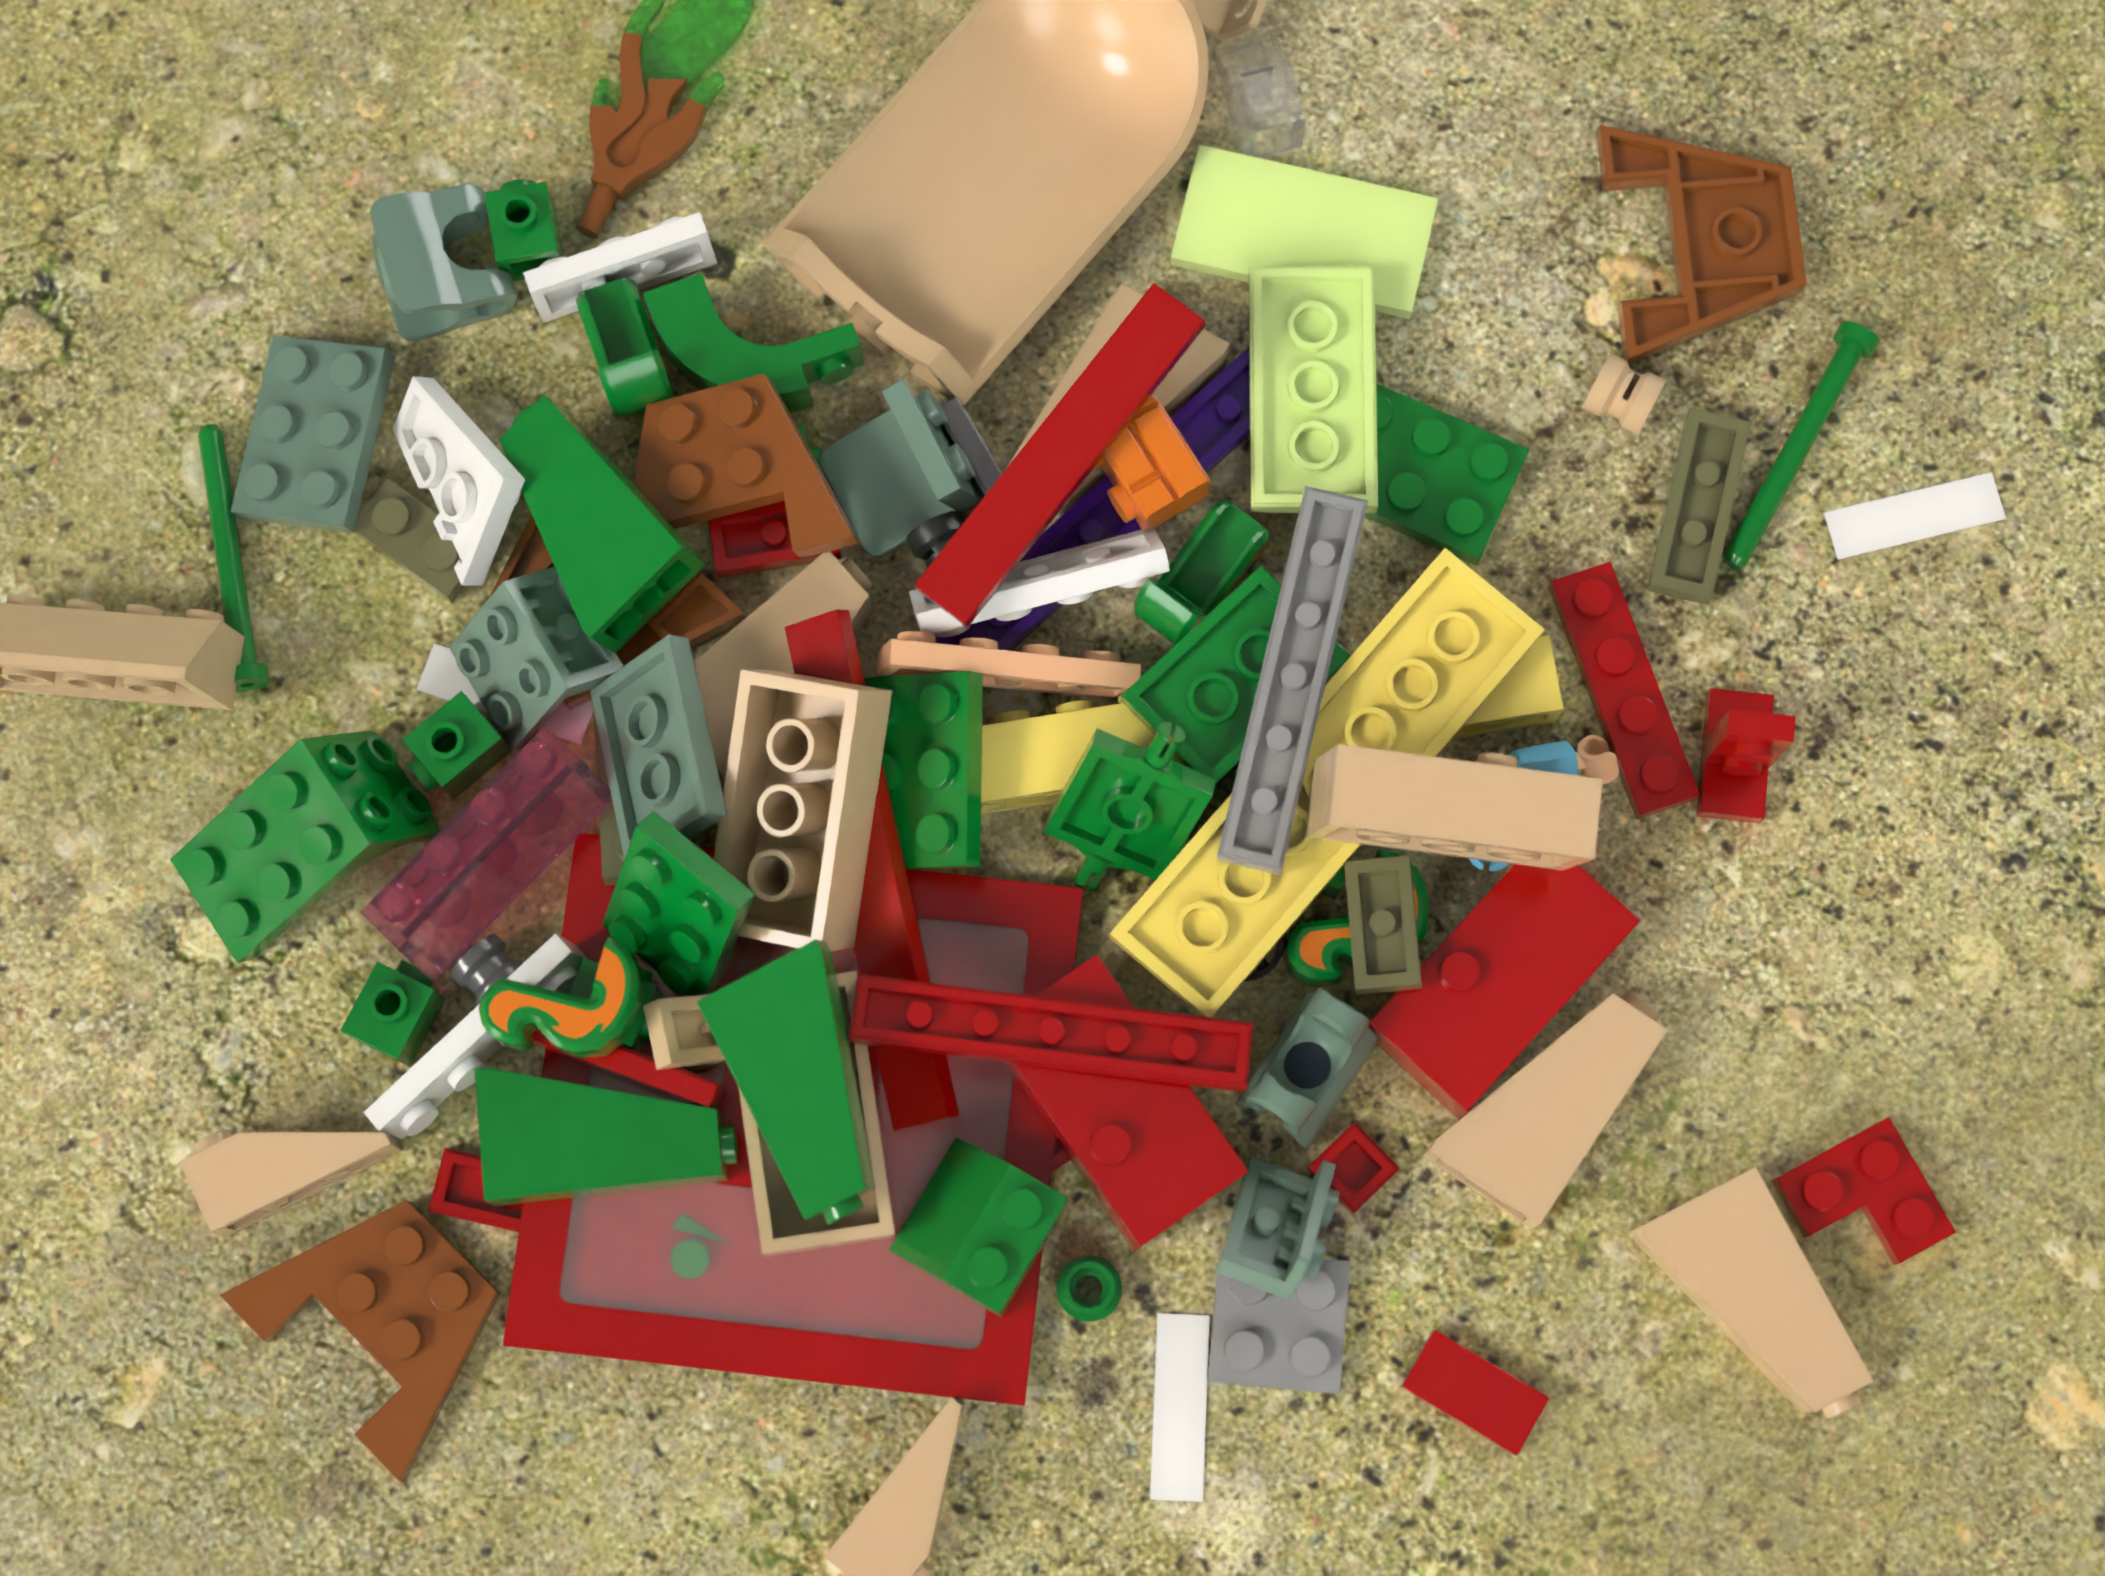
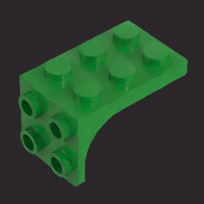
[170,731,439,963]

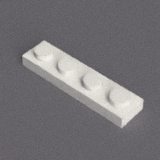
[909,529,1170,637]
[363,933,589,1139]

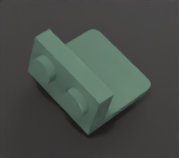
[820,379,981,558]

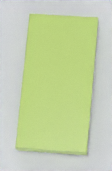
[1170,145,1439,319]
[1248,266,1378,513]

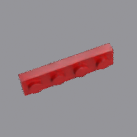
[1548,561,1700,820]

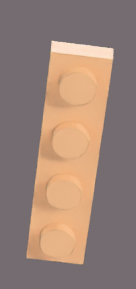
[876,631,1141,700]

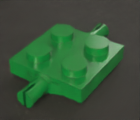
[1044,722,1216,892]

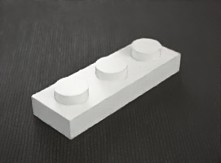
[523,212,718,323]

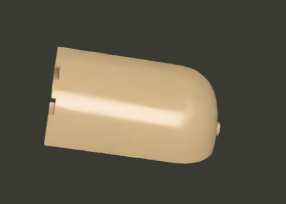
[762,0,1209,406]

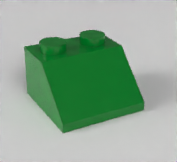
[889,1137,1068,1318]

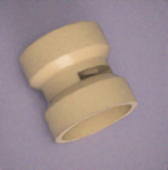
[1582,353,1667,436]

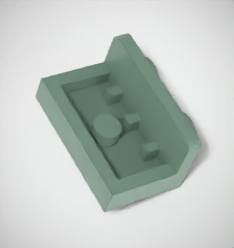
[1215,1156,1340,1300]

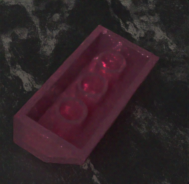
[360,726,612,982]

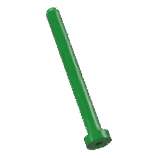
[1724,321,1880,570]
[198,424,270,692]

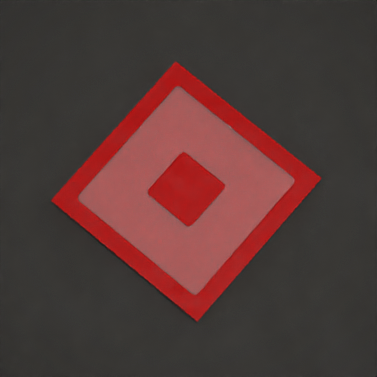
[503,832,1084,1406]

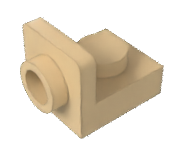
[643,994,725,1072]

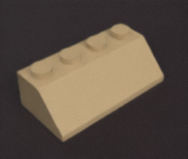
[0,595,245,710]

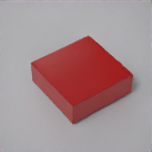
[1307,1122,1400,1215]

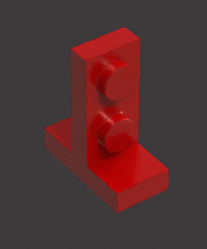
[1696,688,1796,824]

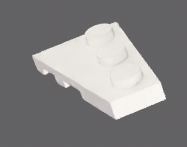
[393,376,525,586]

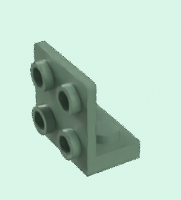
[450,566,623,749]

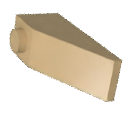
[179,1129,403,1237]
[824,1397,964,1576]

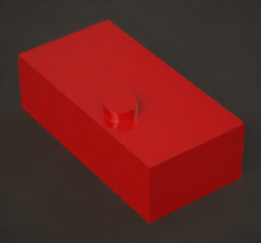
[1369,864,1641,1120]
[1003,954,1249,1252]

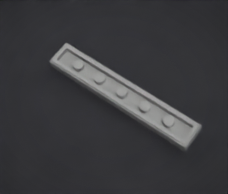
[1216,486,1368,875]

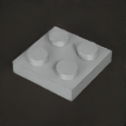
[1208,1249,1350,1395]

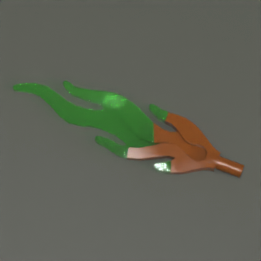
[575,0,755,239]

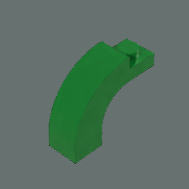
[643,273,864,412]

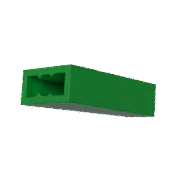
[499,395,706,653]
[696,939,875,1225]
[475,1068,738,1206]

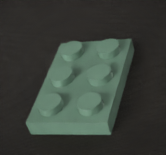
[230,336,395,533]
[590,634,727,860]

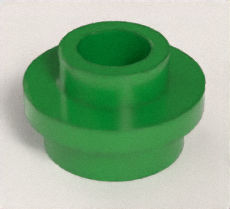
[1057,1255,1122,1322]

